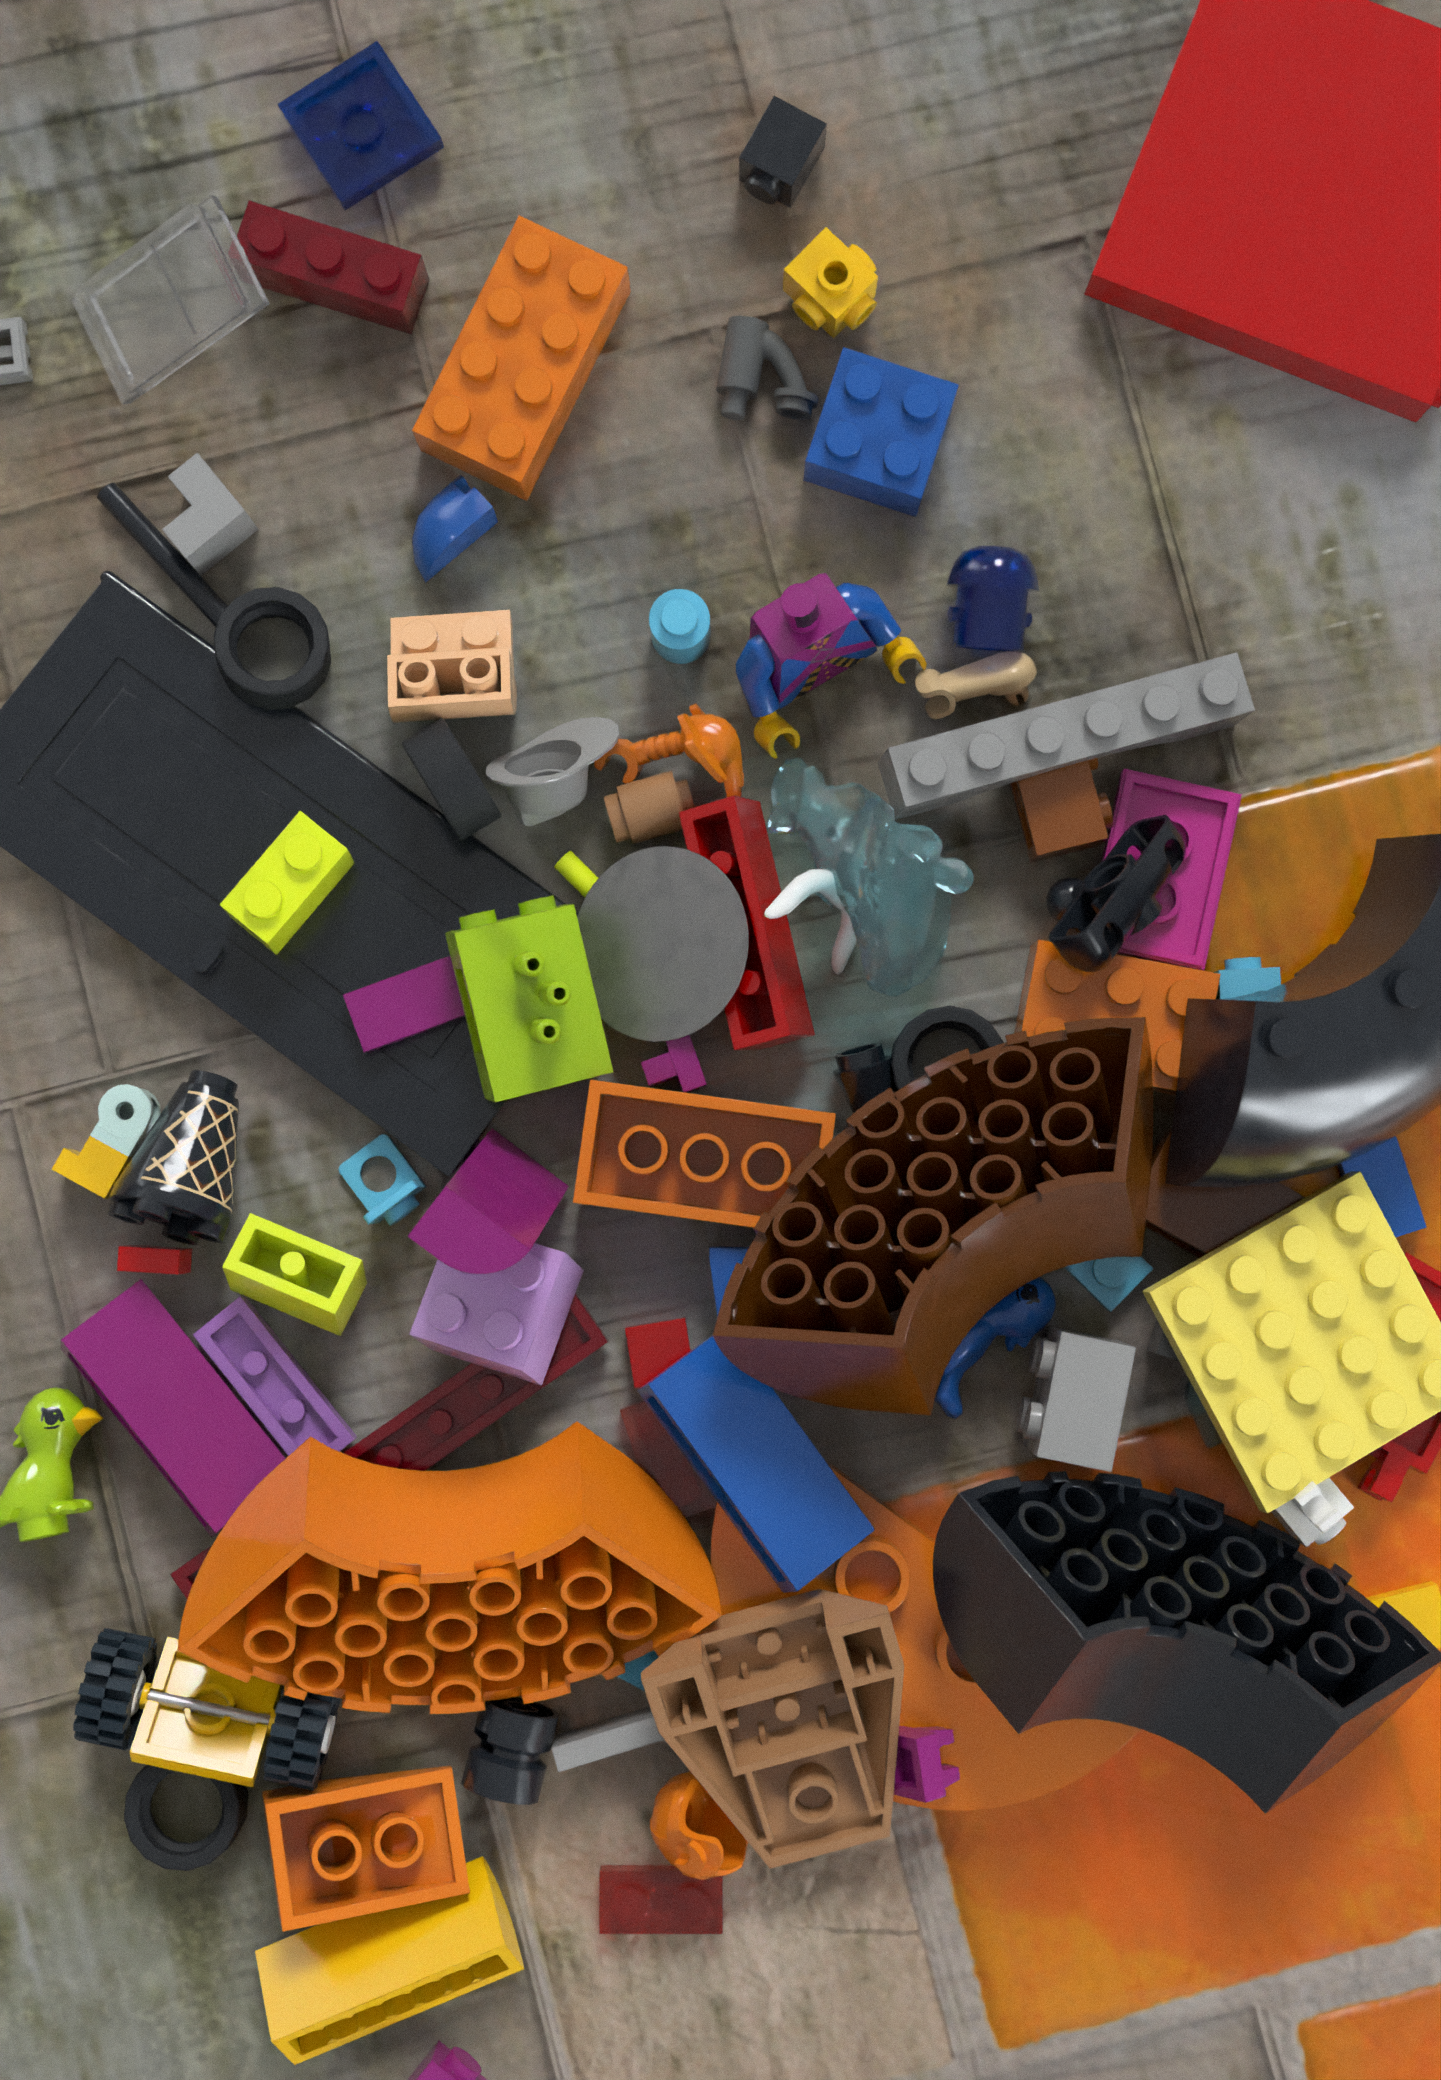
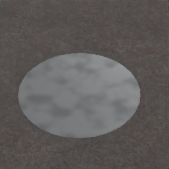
[577,846,749,1042]

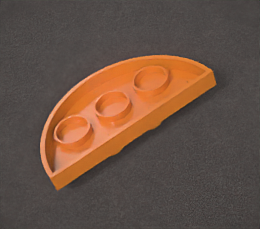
[710,1459,1141,1811]

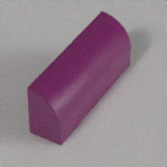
[408,1128,569,1274]
[60,1279,286,1537]

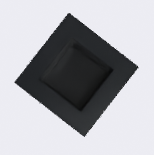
[739,96,827,208]

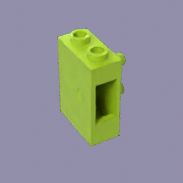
[445,895,613,1103]

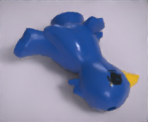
[934,1276,1056,1419]

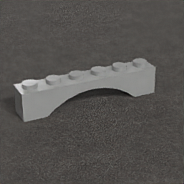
[877,652,1255,820]

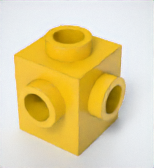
[783,227,878,339]

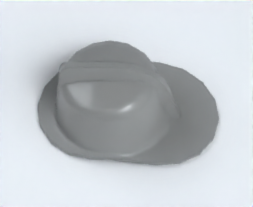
[486,717,620,826]

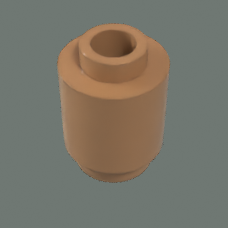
[604,770,695,844]

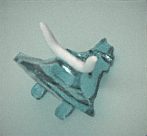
[764,757,974,997]

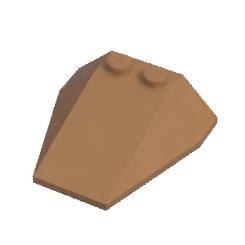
[641,1589,904,1869]

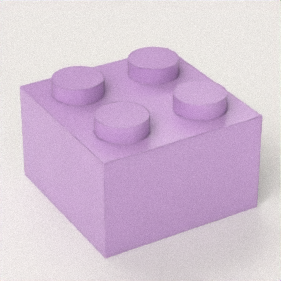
[409,1243,584,1386]

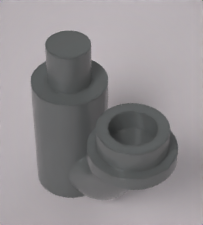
[716,316,819,420]

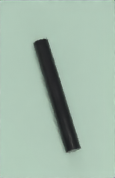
[97,482,228,627]

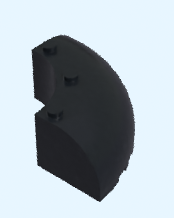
[1165,834,1441,1188]
[933,1471,1441,1814]

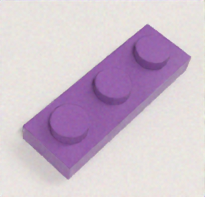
[193,1295,358,1456]

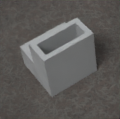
[162,453,259,576]

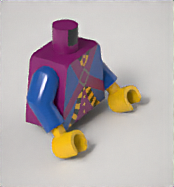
[736,573,927,759]

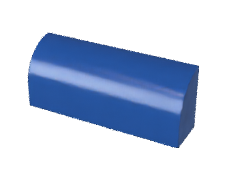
[637,1336,875,1593]

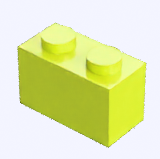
[220,811,355,955]
[222,1213,367,1336]

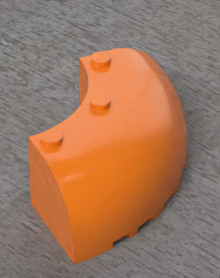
[177,1421,722,1714]

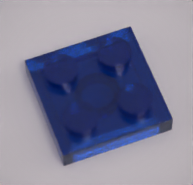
[277,41,444,211]

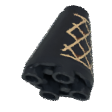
[108,1070,239,1245]

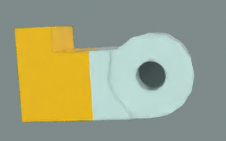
[52,1084,161,1199]

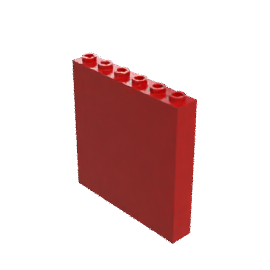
[1084,0,1441,423]

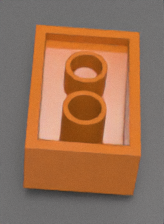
[262,1766,470,1932]

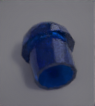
[946,546,1039,652]

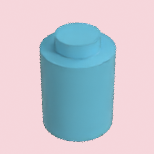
[649,589,711,664]

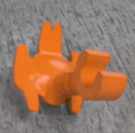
[594,703,744,797]

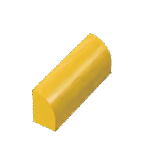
[255,1856,524,2065]

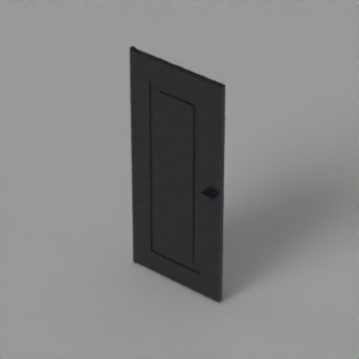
[0,571,579,1178]

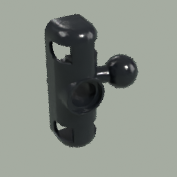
[1046,815,1186,972]

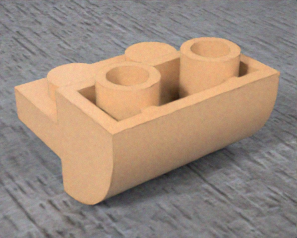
[387,610,517,723]

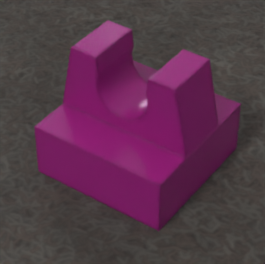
[641,1035,707,1093]
[893,1726,960,1803]

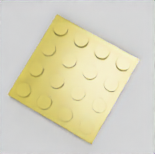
[1142,1171,1441,1514]

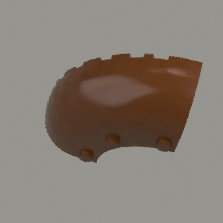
[712,1017,1153,1415]

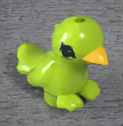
[0,1387,104,1542]

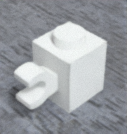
[1271,1478,1354,1547]

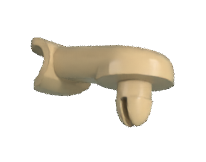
[915,651,1037,719]

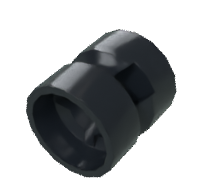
[461,1697,559,1805]

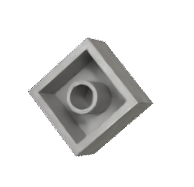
[1016,1325,1136,1472]

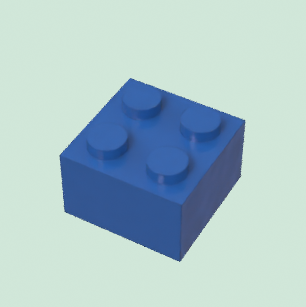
[803,347,959,517]

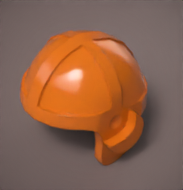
[650,1771,748,1880]

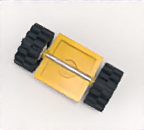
[73,1628,341,1791]

